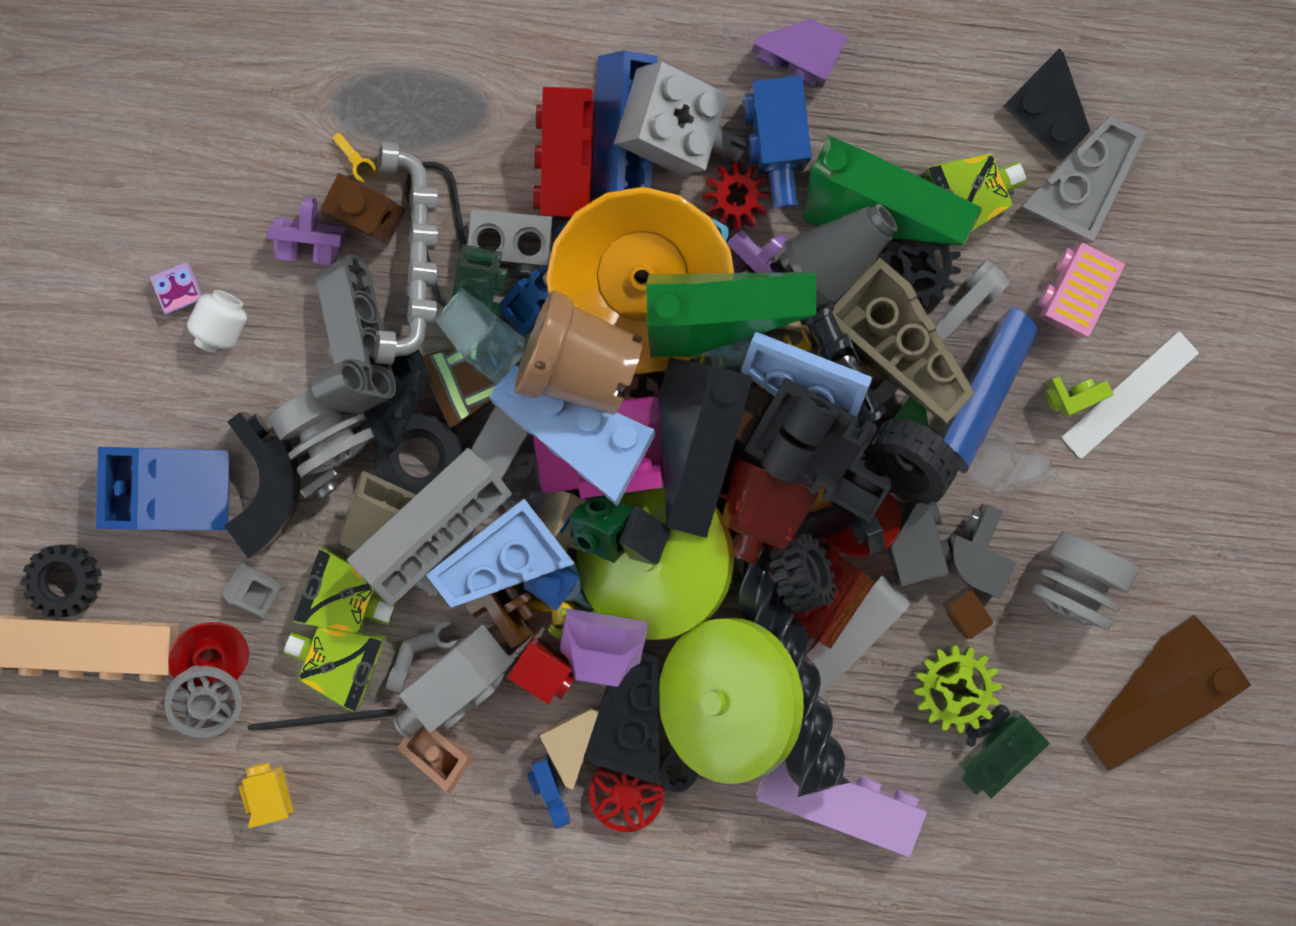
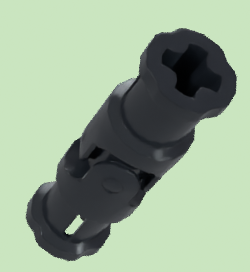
[800,302,886,428]

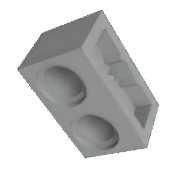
[467,209,554,274]

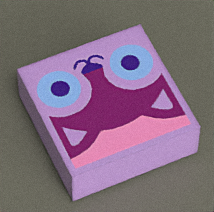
[150,262,203,315]

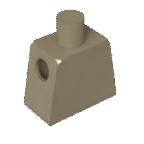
[339,471,416,559]

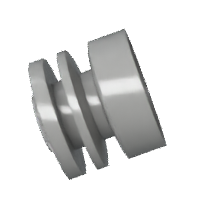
[267,389,375,478]
[1031,531,1140,631]

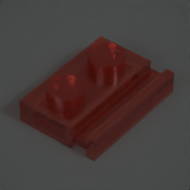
[794,548,876,649]

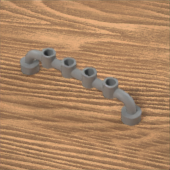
[374,141,438,365]

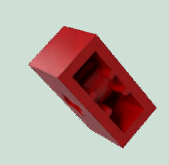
[507,636,574,705]

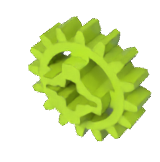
[912,644,1002,733]

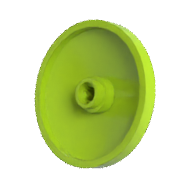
[577,477,734,640]
[659,618,804,784]

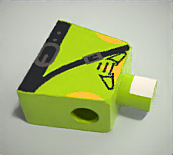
[923,153,1027,231]
[293,547,397,634]
[283,627,387,712]

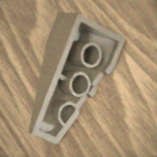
[832,258,975,425]

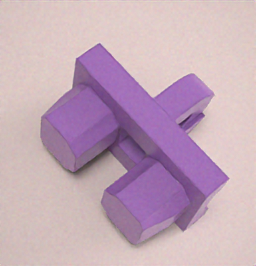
[267,196,347,265]
[727,230,788,273]

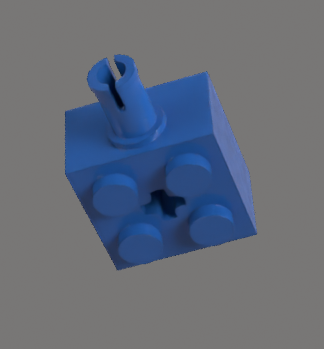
[742,75,812,209]

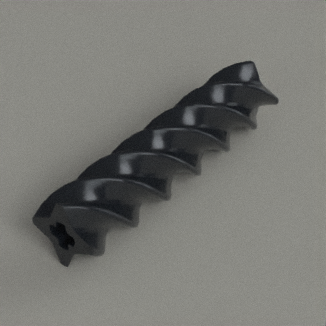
[731,546,850,797]

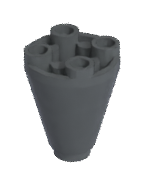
[780,204,898,307]

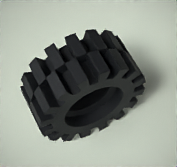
[770,534,836,614]
[21,544,102,618]

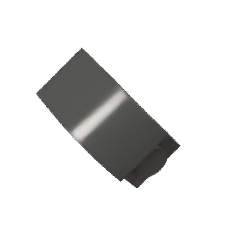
[948,504,1016,599]

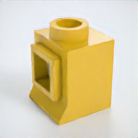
[239,762,294,828]

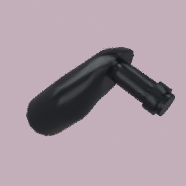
[966,704,1010,747]

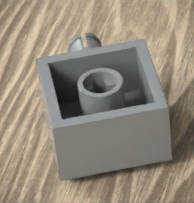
[614,62,746,175]
[393,625,514,738]

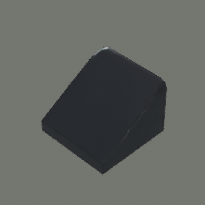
[619,506,670,565]

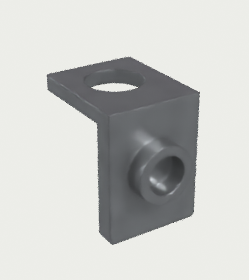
[297,457,345,499]

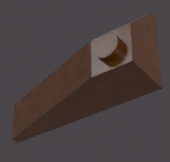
[1084,615,1251,771]

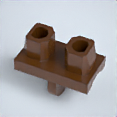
[464,585,535,649]

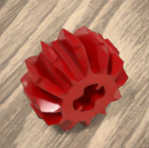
[702,162,771,232]

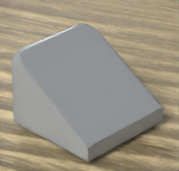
[222,561,283,619]

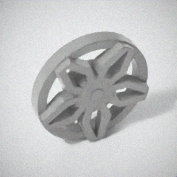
[164,665,242,738]

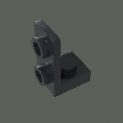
[788,502,885,556]

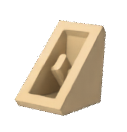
[540,705,599,789]

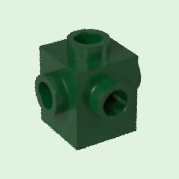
[570,496,632,563]

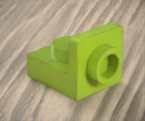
[1044,376,1114,417]

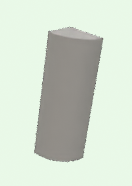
[347,448,512,607]

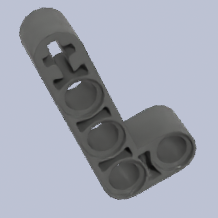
[311,254,396,414]

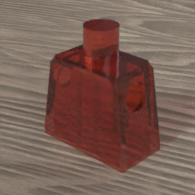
[722,459,819,564]

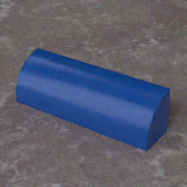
[590,50,658,203]
[939,306,1038,474]

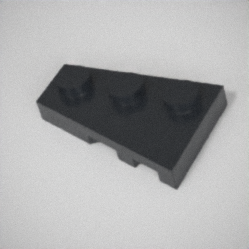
[583,652,660,785]

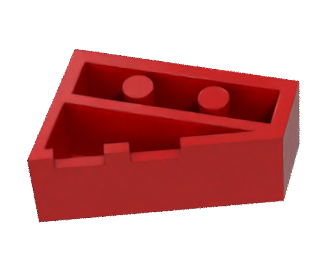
[533,87,594,221]

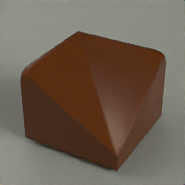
[942,587,993,639]

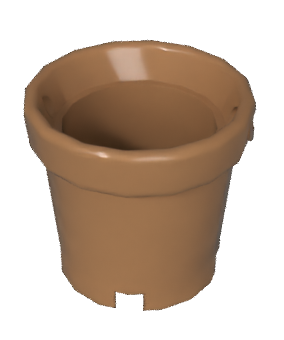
[514,290,642,416]

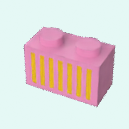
[1038,243,1125,339]

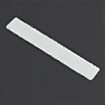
[1062,332,1199,459]

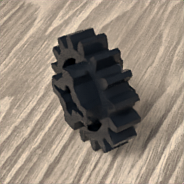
[875,238,961,307]

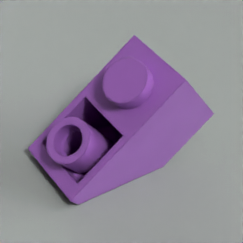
[752,19,848,88]

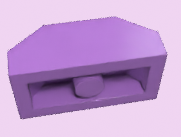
[559,609,648,687]

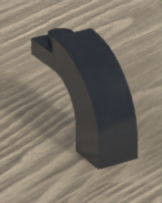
[224,412,301,558]

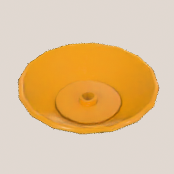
[546,187,734,375]

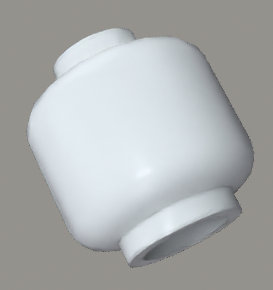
[187,290,247,353]

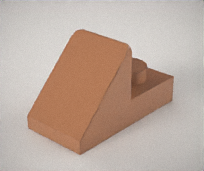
[397,726,473,794]

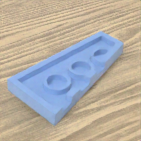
[490,362,655,506]

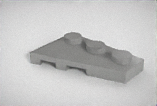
[1019,115,1147,243]

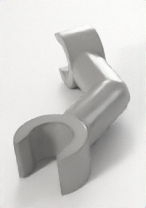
[385,622,459,693]

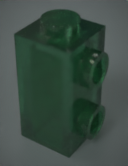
[446,244,508,341]
[958,709,1050,799]

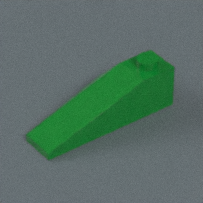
[803,135,982,246]
[646,272,816,357]

